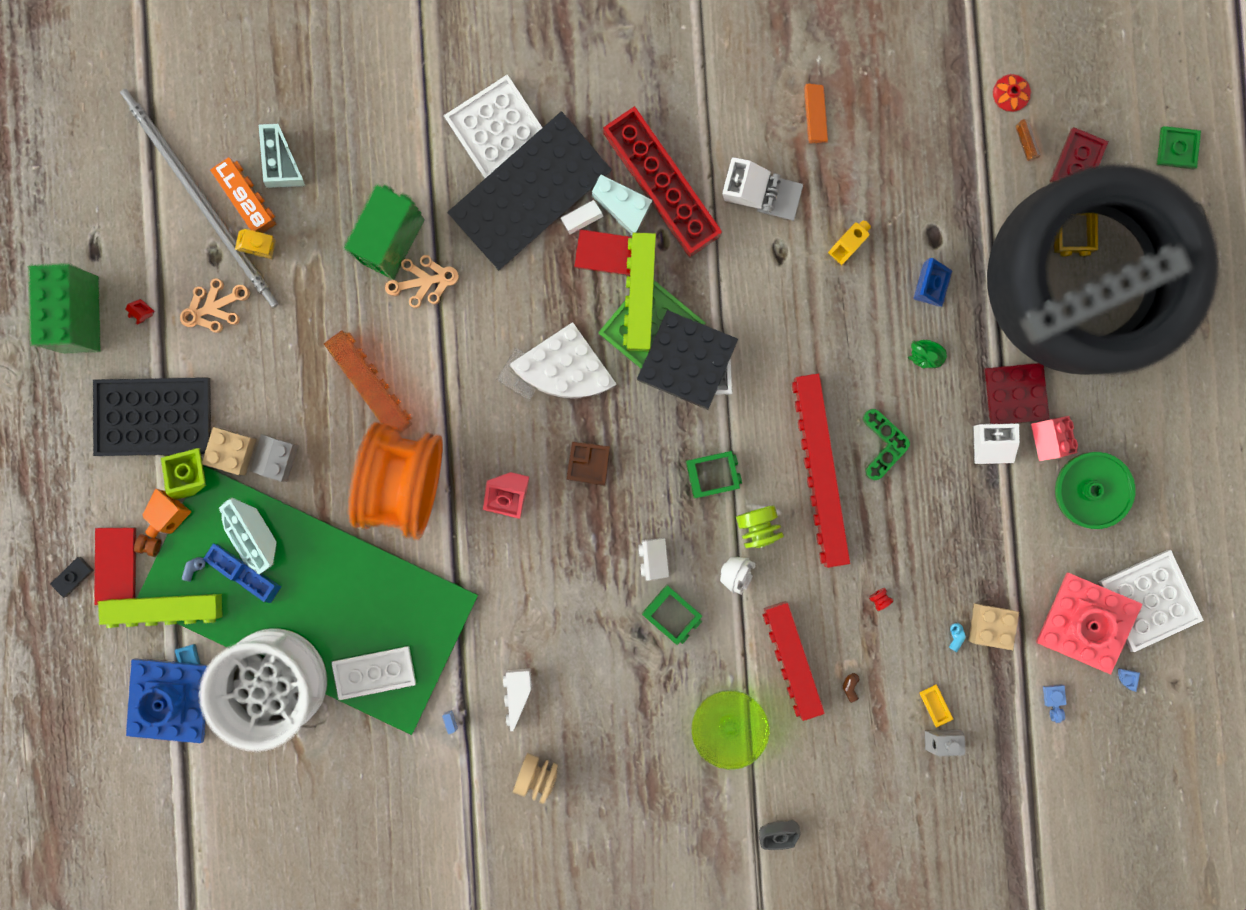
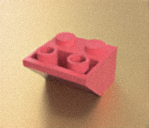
[1031,416,1078,461]

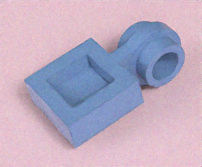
[1043,685,1067,723]

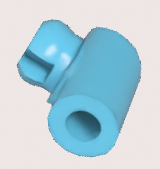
[949,623,966,652]

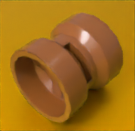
[134,534,162,557]

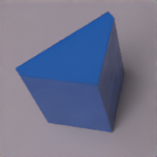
[913,258,952,307]

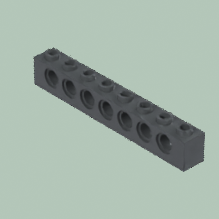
[1020,245,1191,343]

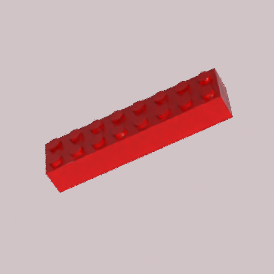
[603,106,722,258]

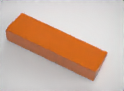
[804,84,828,144]

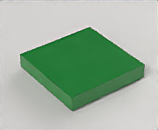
[1157,126,1201,169]

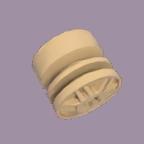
[513,753,558,804]

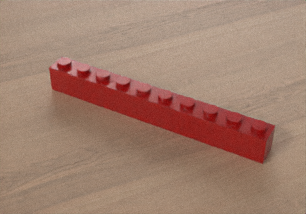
[792,373,850,568]

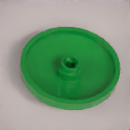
[1055,452,1135,529]

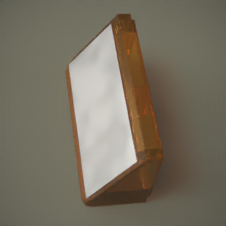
[1015,119,1041,161]

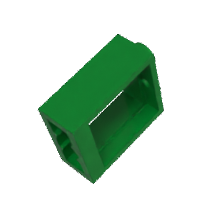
[686,451,742,498]
[642,585,702,645]

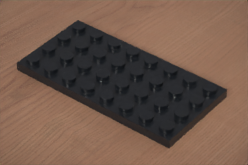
[447,111,612,271]

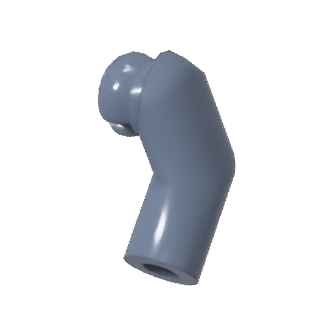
[182,557,205,582]

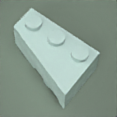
[259,124,305,188]
[592,175,652,236]

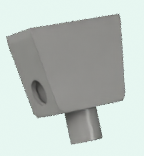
[925,730,965,756]

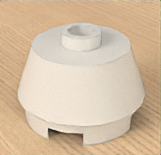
[721,557,755,595]

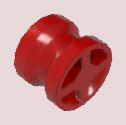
[869,588,893,611]

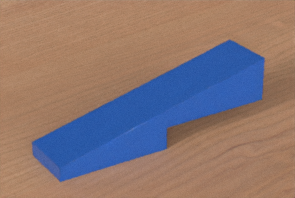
[203,543,282,603]

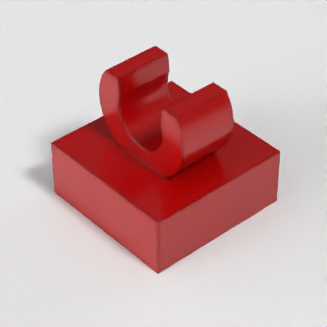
[125,299,155,325]

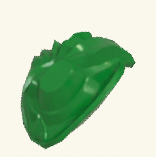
[908,340,947,369]

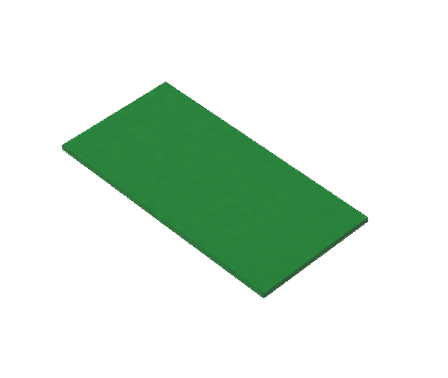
[137,464,478,735]

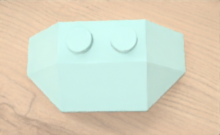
[219,498,276,574]

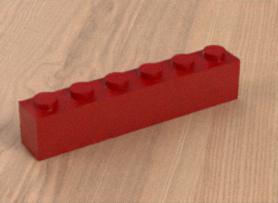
[762,601,825,721]

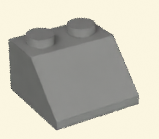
[250,434,299,482]

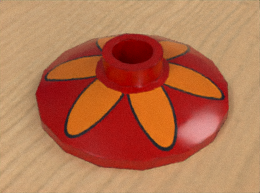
[993,74,1031,112]

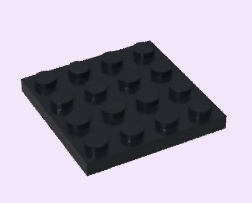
[637,310,738,410]

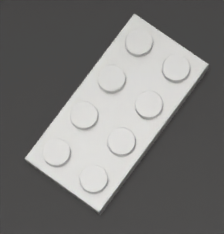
[332,646,416,700]

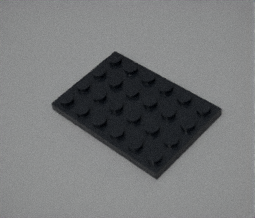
[93,377,211,456]

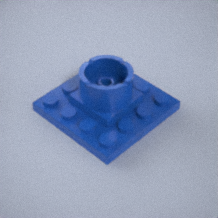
[126,658,209,743]

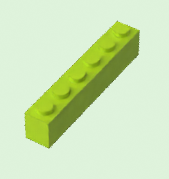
[623,232,656,352]
[98,594,222,628]

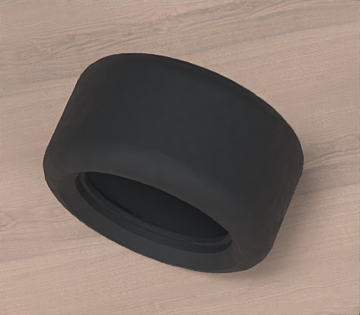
[987,164,1219,375]

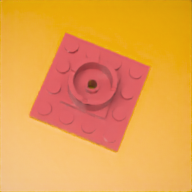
[1036,572,1143,674]

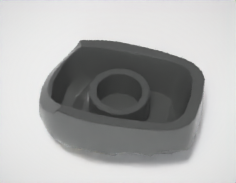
[759,820,801,850]

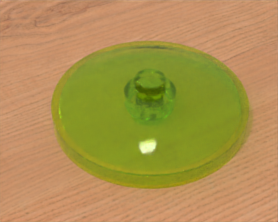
[691,690,769,770]

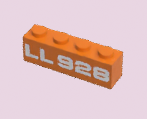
[210,157,277,233]

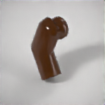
[843,673,860,703]

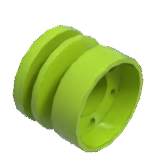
[736,505,784,548]

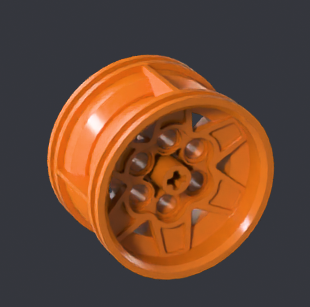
[349,422,443,540]

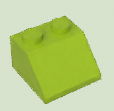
[161,448,206,500]

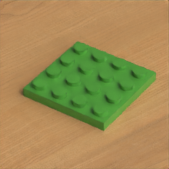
[598,280,706,369]

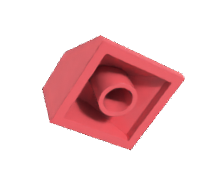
[483,472,529,519]

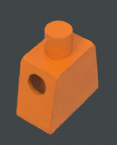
[143,489,191,538]

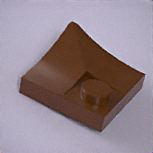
[566,442,610,486]

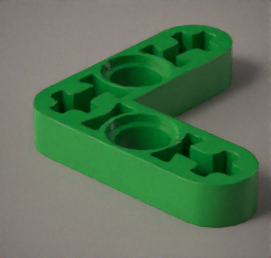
[863,409,910,480]

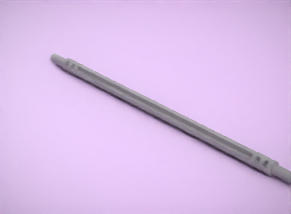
[120,89,279,308]

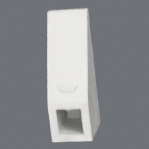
[503,668,532,731]

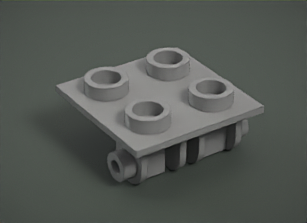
[757,174,803,221]

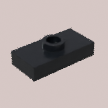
[50,557,94,598]

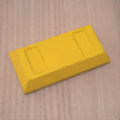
[919,684,954,728]

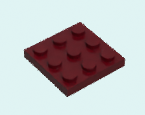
[984,363,1050,424]

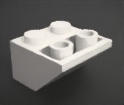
[722,157,771,209]
[974,424,1020,464]
[638,538,669,581]

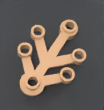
[385,255,459,308]
[180,278,250,333]

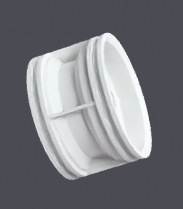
[200,628,327,751]

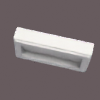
[561,200,603,234]

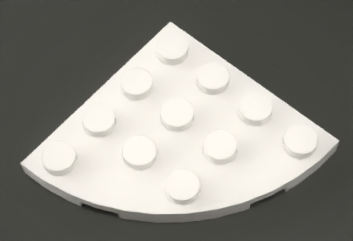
[510,322,616,398]

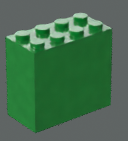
[344,184,425,280]
[28,264,101,353]

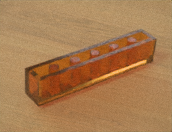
[323,330,412,434]

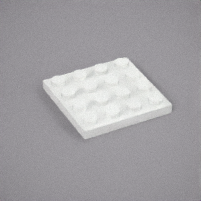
[444,75,542,179]
[1098,550,1204,652]

